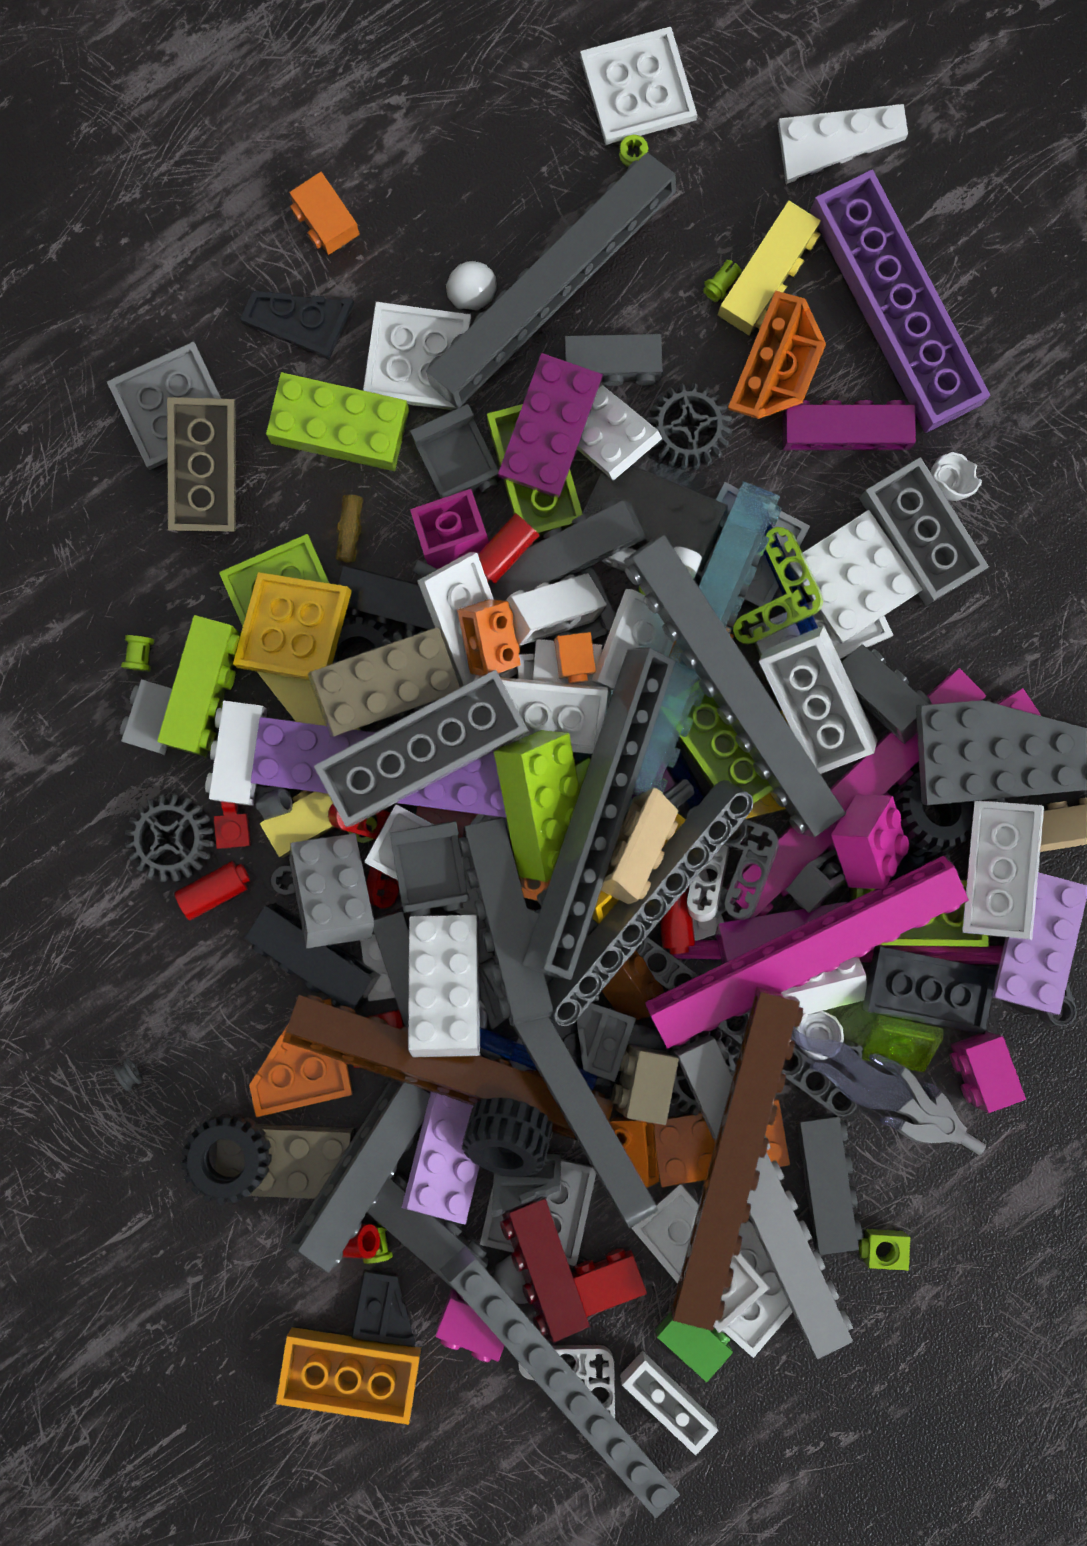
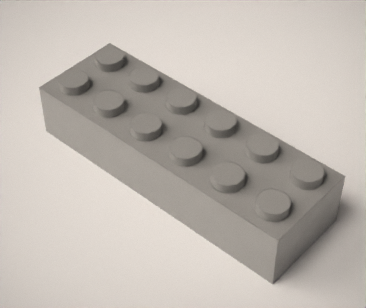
[314,670,529,827]

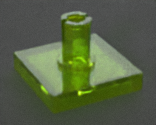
[861,1015,943,1072]

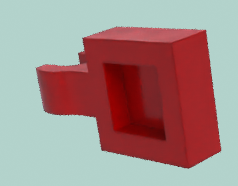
[214,802,251,849]

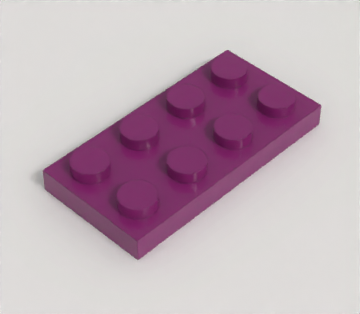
[498,353,603,498]

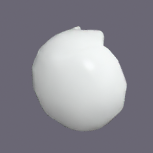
[446,261,497,311]
[930,452,982,501]
[794,1010,844,1060]

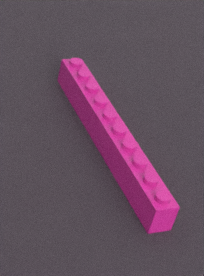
[725,668,986,918]
[645,856,969,1048]

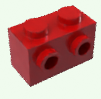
[571,1248,647,1317]

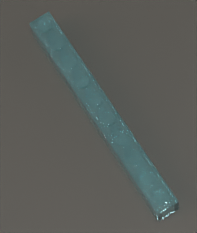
[632,481,782,797]

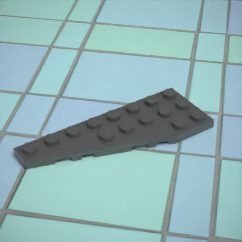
[916,700,1087,805]

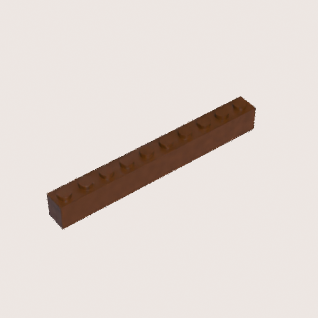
[671,987,803,1331]
[283,995,613,1140]

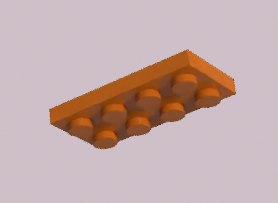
[654,1099,790,1187]

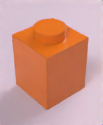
[554,632,596,684]

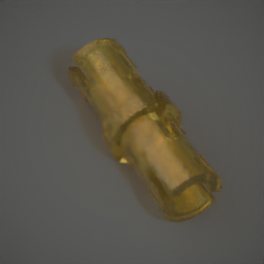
[335,495,363,562]

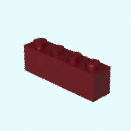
[500,1198,590,1342]

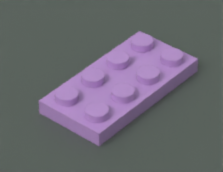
[992,872,1087,1015]
[402,1092,480,1225]

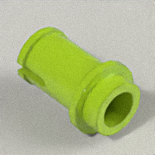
[703,260,742,302]

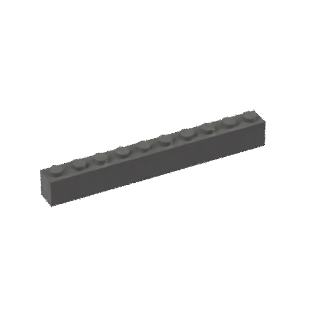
[426,152,676,409]
[623,535,846,837]
[522,648,676,980]
[440,1246,680,1518]

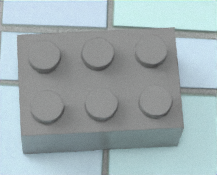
[289,833,374,949]

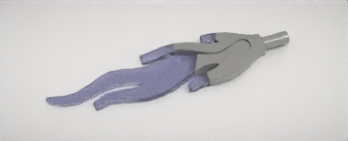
[791,1027,986,1155]

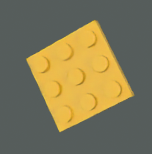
[233,572,352,680]

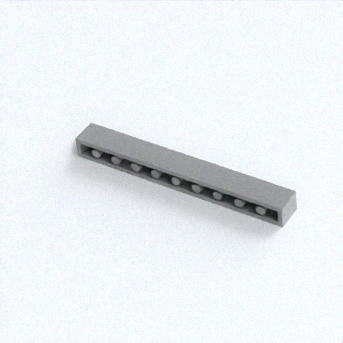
[673,1035,853,1360]

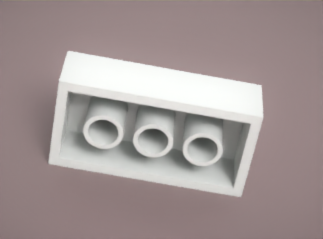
[759,626,878,774]
[409,915,480,1057]

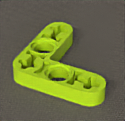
[733,527,823,644]

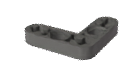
[687,806,779,920]

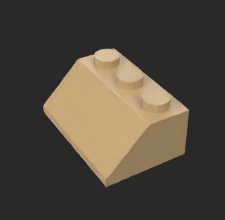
[601,787,678,904]
[1040,798,1087,852]

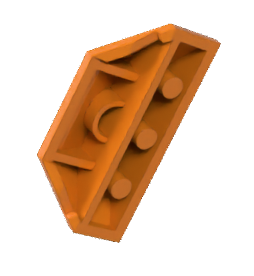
[728,290,826,419]

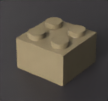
[611,1044,679,1125]

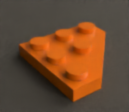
[249,998,353,1117]

